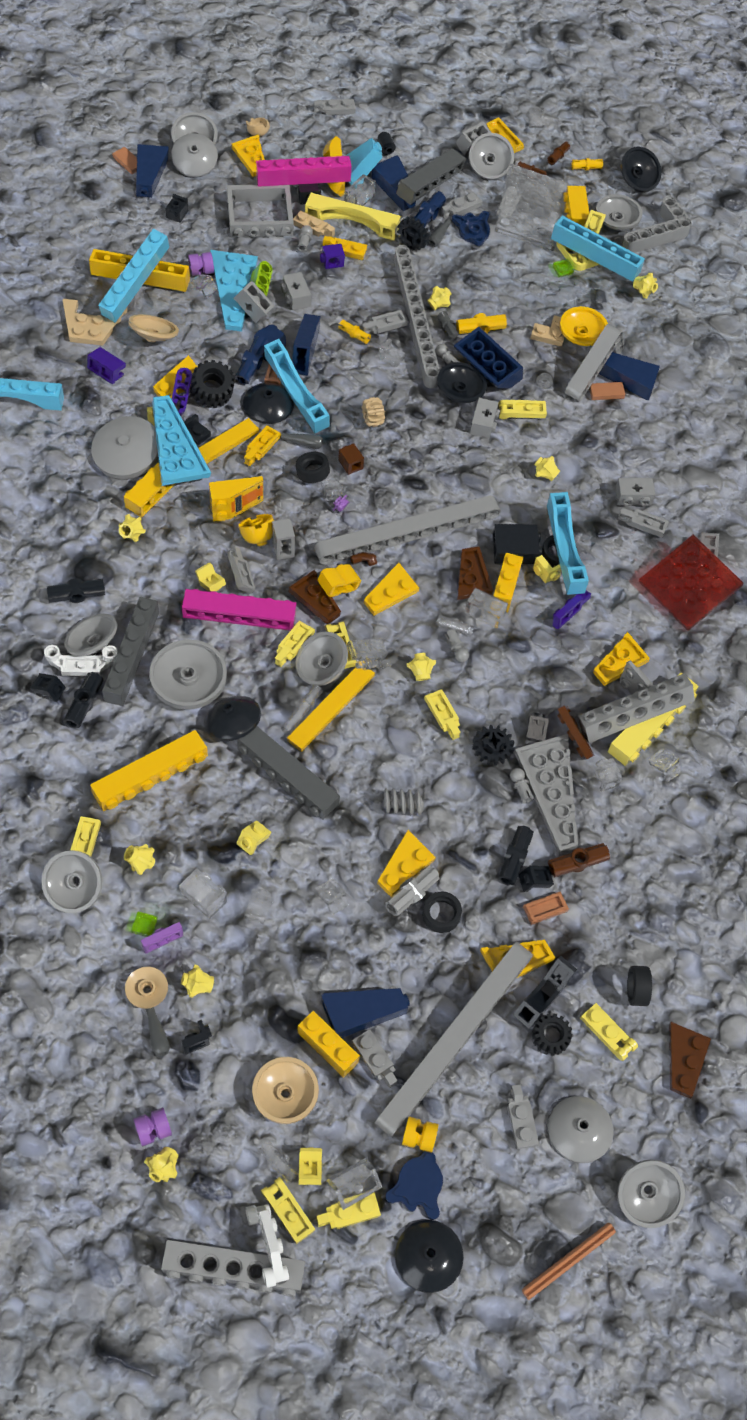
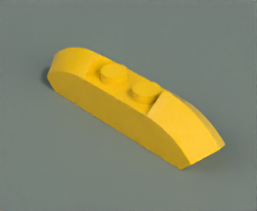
[323,136,345,197]

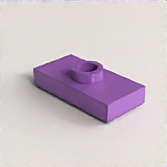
[141,922,183,954]

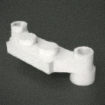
[44,645,118,676]
[245,1204,289,1288]

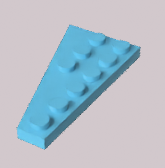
[210,250,258,332]
[152,395,211,486]

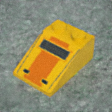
[209,476,263,521]

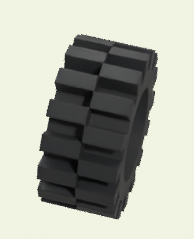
[532,1013,573,1056]

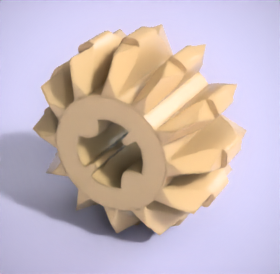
[362,397,385,427]

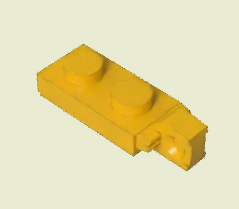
[323,236,367,260]
[244,425,281,466]

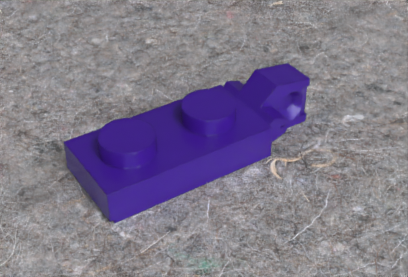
[552,590,591,629]

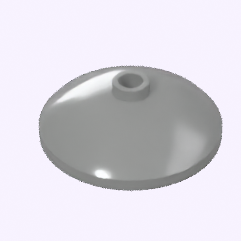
[171,112,218,151]
[171,133,218,178]
[469,133,514,180]
[596,194,642,230]
[64,613,118,656]
[296,632,348,686]
[42,850,103,913]
[548,1096,613,1163]
[617,1159,685,1228]

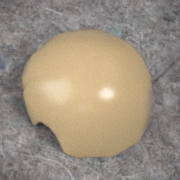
[246,118,270,137]

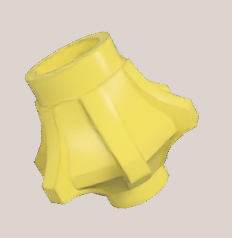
[633,273,658,299]
[427,286,452,310]
[534,456,560,481]
[118,514,146,542]
[406,653,436,681]
[124,844,155,875]
[181,965,214,998]
[144,1147,178,1182]

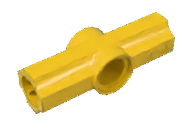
[456,313,507,334]

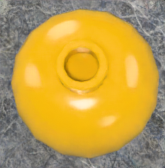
[239,514,274,546]

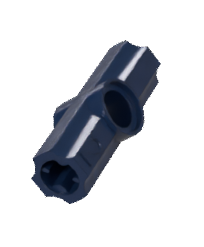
[414,191,446,228]
[235,335,269,385]

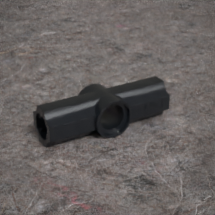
[47,578,105,603]
[63,672,104,729]
[498,825,534,886]

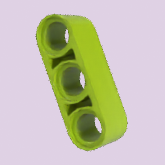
[250,261,272,296]

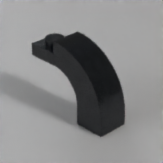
[513,956,577,1029]

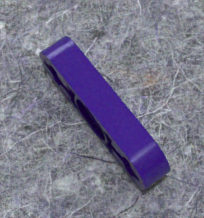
[171,368,192,416]

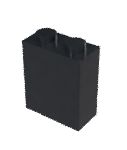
[492,524,542,564]

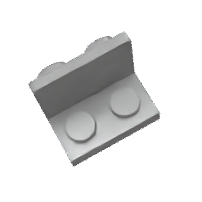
[619,660,653,694]

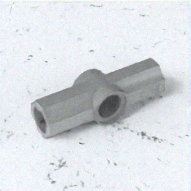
[385,865,440,916]

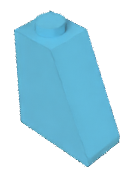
[346,138,382,188]

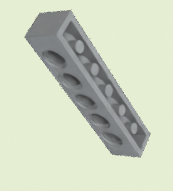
[578,673,695,743]
[161,1240,305,1297]

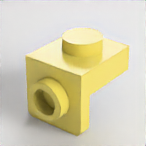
[533,555,561,584]
[195,562,226,592]
[237,820,271,855]
[299,1147,322,1185]

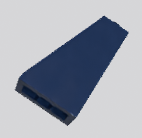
[136,144,169,198]
[371,155,416,211]
[292,313,321,376]
[599,352,660,401]
[321,988,410,1038]

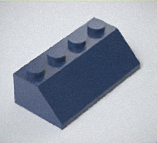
[454,327,523,388]

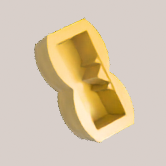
[317,564,362,597]

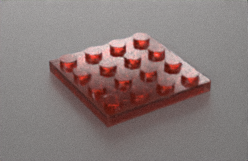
[639,534,743,631]

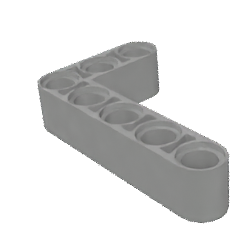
[622,196,692,253]
[565,324,624,402]

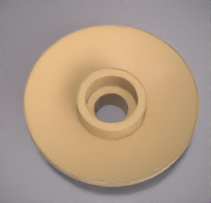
[125,967,168,1009]

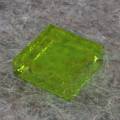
[553,259,574,277]
[131,912,158,937]

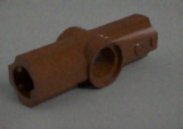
[548,843,610,878]

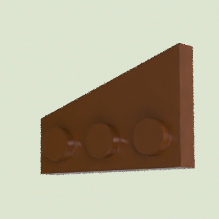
[457,546,493,600]
[288,569,341,624]
[557,705,595,759]
[669,1022,711,1099]

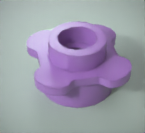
[333,495,349,512]

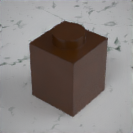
[338,443,364,475]

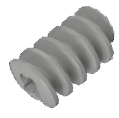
[383,788,424,815]

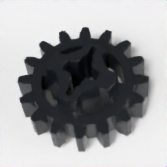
[397,216,430,250]
[472,725,515,766]

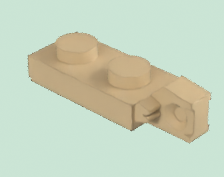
[293,210,335,237]

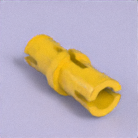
[571,158,603,171]
[338,319,371,344]

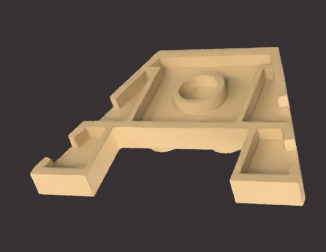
[63,299,127,346]

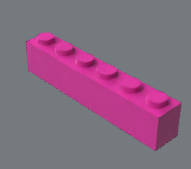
[256,156,352,187]
[182,589,296,631]

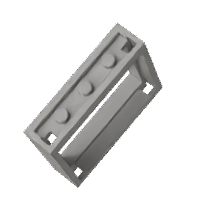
[227,184,294,238]

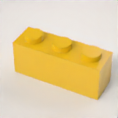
[563,186,589,227]
[124,463,176,518]
[491,553,523,612]
[298,1011,360,1078]

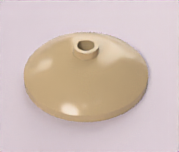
[128,314,179,342]
[252,1057,319,1124]

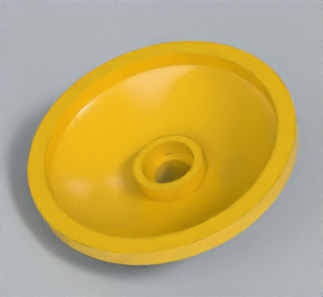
[560,306,608,346]

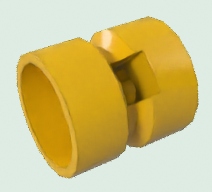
[402,1116,439,1153]

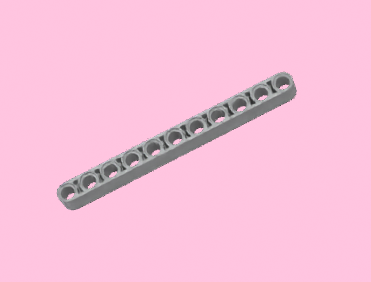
[394,245,440,388]
[314,495,501,565]
[375,942,534,1138]

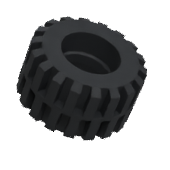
[190,360,235,408]

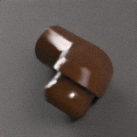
[350,552,377,566]

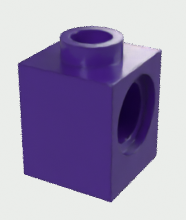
[320,244,345,269]

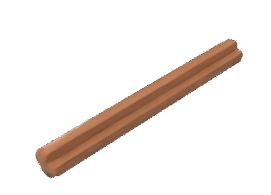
[522,1223,616,1300]

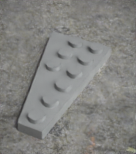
[514,734,578,854]

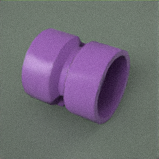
[188,252,214,276]
[133,1107,172,1147]

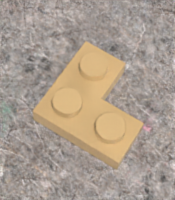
[530,315,565,347]

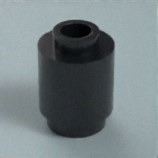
[377,132,396,155]

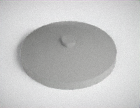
[91,416,159,479]
[149,639,227,709]

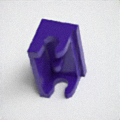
[87,347,126,385]

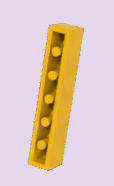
[89,249,190,292]
[90,730,208,812]

